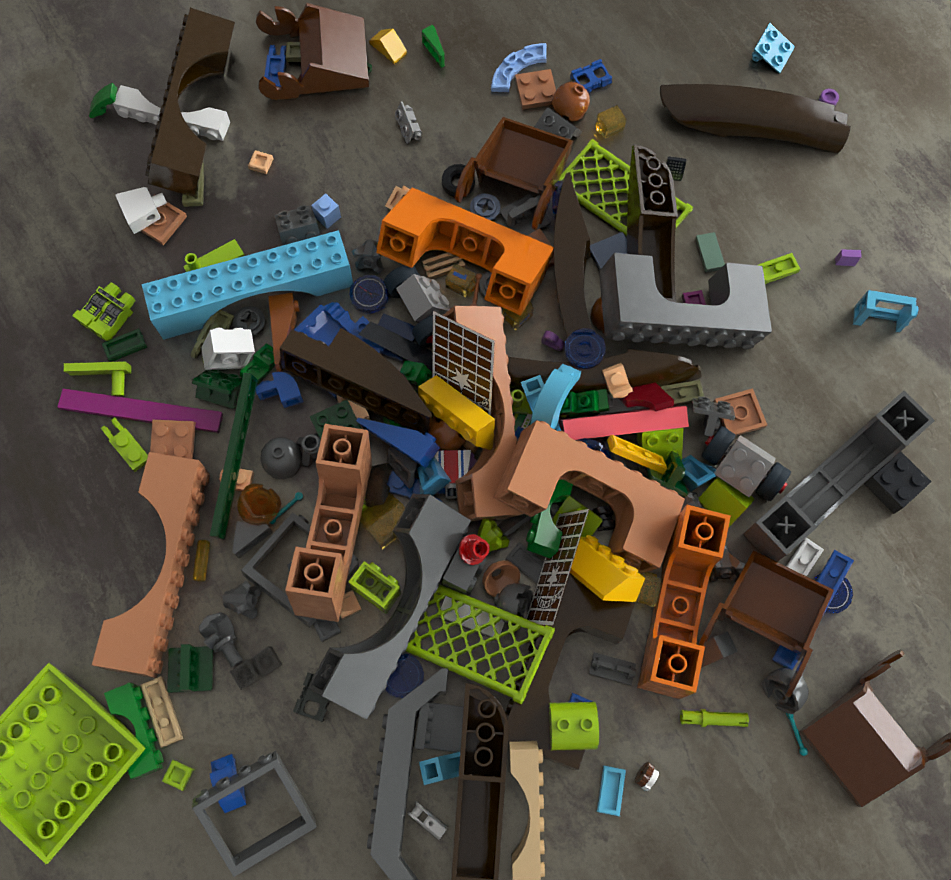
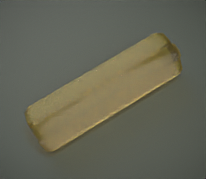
[193,540,210,582]

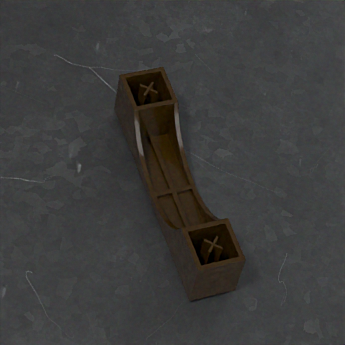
[145,7,235,197]

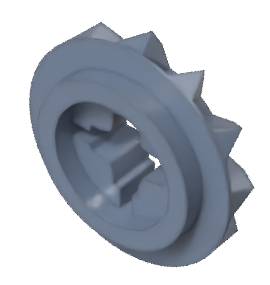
[470,194,500,220]

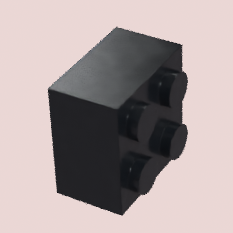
[864,452,932,514]

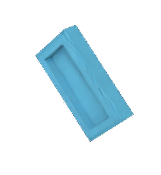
[596,766,626,816]

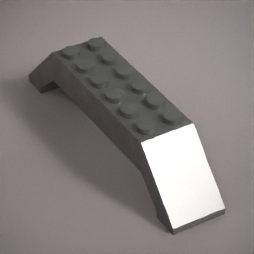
[367,668,448,880]

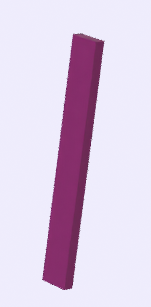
[58,389,223,433]

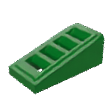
[422,25,445,68]

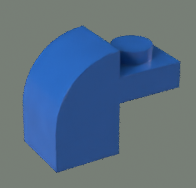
[256,372,303,408]
[209,754,247,813]

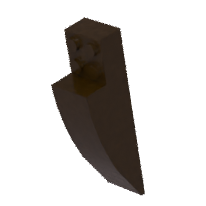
[280,328,432,435]

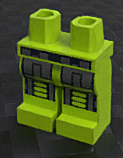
[72,282,136,341]

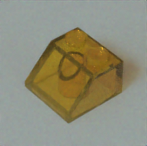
[360,492,405,550]

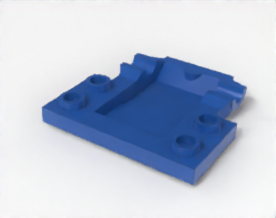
[294,302,385,398]

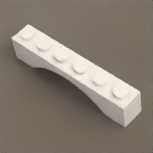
[112,85,230,141]

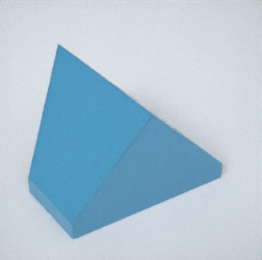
[681,455,716,492]
[417,457,451,496]

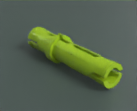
[680,709,749,727]

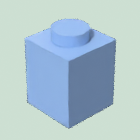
[311,194,341,229]

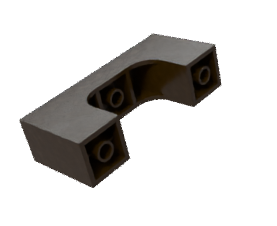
[505,573,635,770]

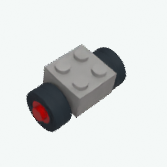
[384,265,450,348]
[701,426,791,501]

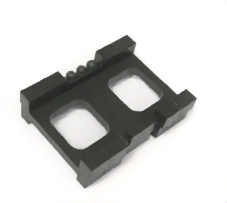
[293,672,329,722]

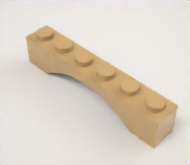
[509,741,545,880]

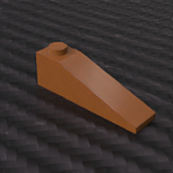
[268,293,300,372]

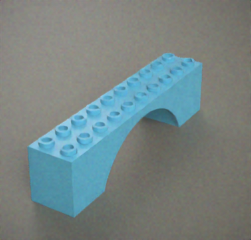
[142,230,354,340]

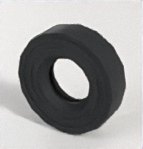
[442,164,475,197]

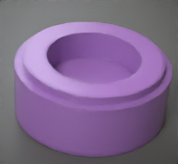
[819,89,839,105]

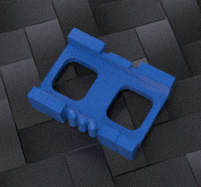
[570,59,612,93]

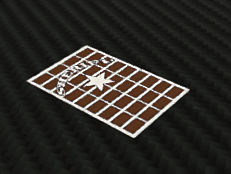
[433,311,495,416]
[526,509,589,626]

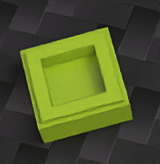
[162,760,194,791]

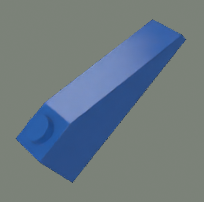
[356,418,440,468]

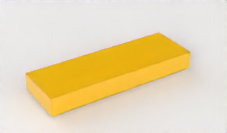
[607,435,667,474]

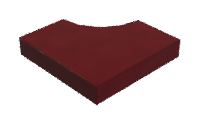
[618,382,674,412]

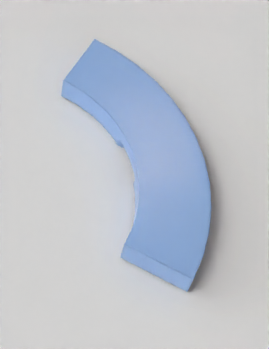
[491,43,546,92]

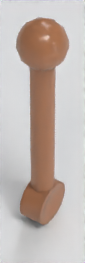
[470,273,483,306]

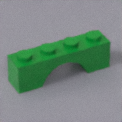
[526,479,573,558]
[104,683,164,780]

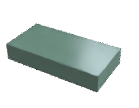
[695,232,725,273]

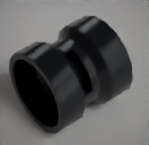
[592,506,616,532]

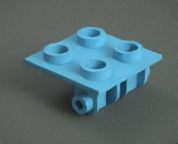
[752,23,795,73]

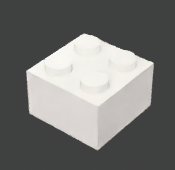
[201,328,255,370]

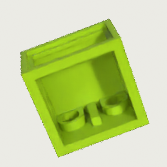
[348,561,401,614]

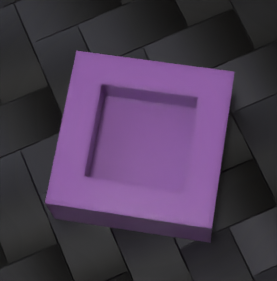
[835,249,861,266]

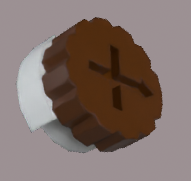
[635,762,659,791]

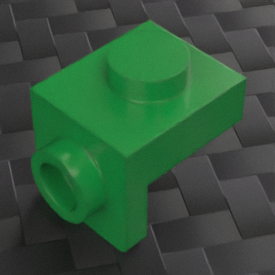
[400,361,433,386]

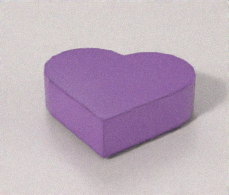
[541,331,565,351]

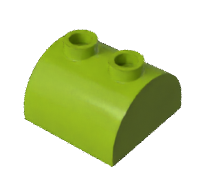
[549,702,599,751]

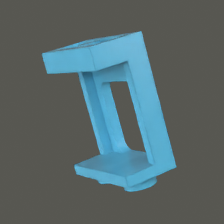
[853,290,918,332]

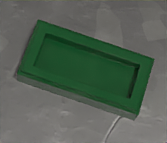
[101,328,148,362]

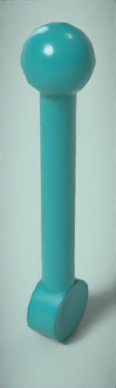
[268,492,303,524]
[786,713,808,756]

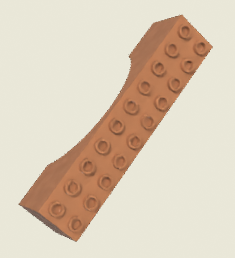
[443,306,524,522]
[92,452,210,678]

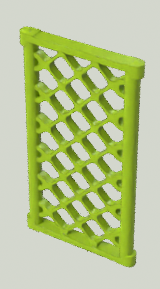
[556,139,693,236]
[405,584,555,704]

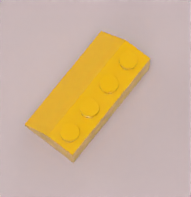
[418,375,495,450]
[570,535,645,602]

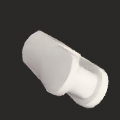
[407,801,448,840]

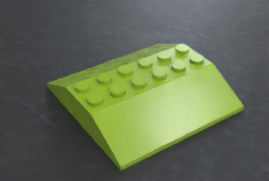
[0,663,146,864]

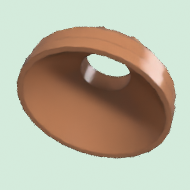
[482,561,520,597]

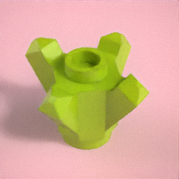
[477,519,510,552]

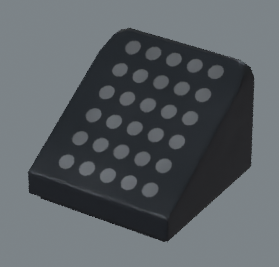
[666,156,687,181]

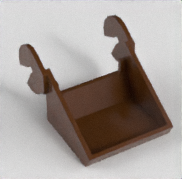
[256,3,369,100]
[455,117,573,231]
[698,551,834,698]
[799,649,951,807]

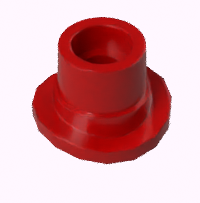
[459,534,490,565]

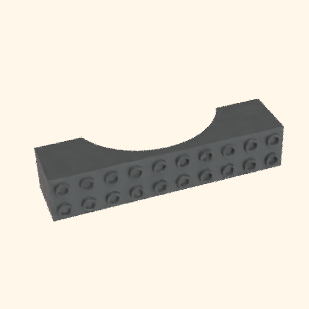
[743,391,935,562]
[308,494,471,719]

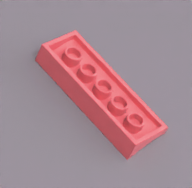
[558,406,689,440]

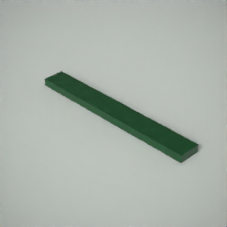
[209,372,258,540]

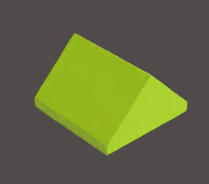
[699,477,755,528]

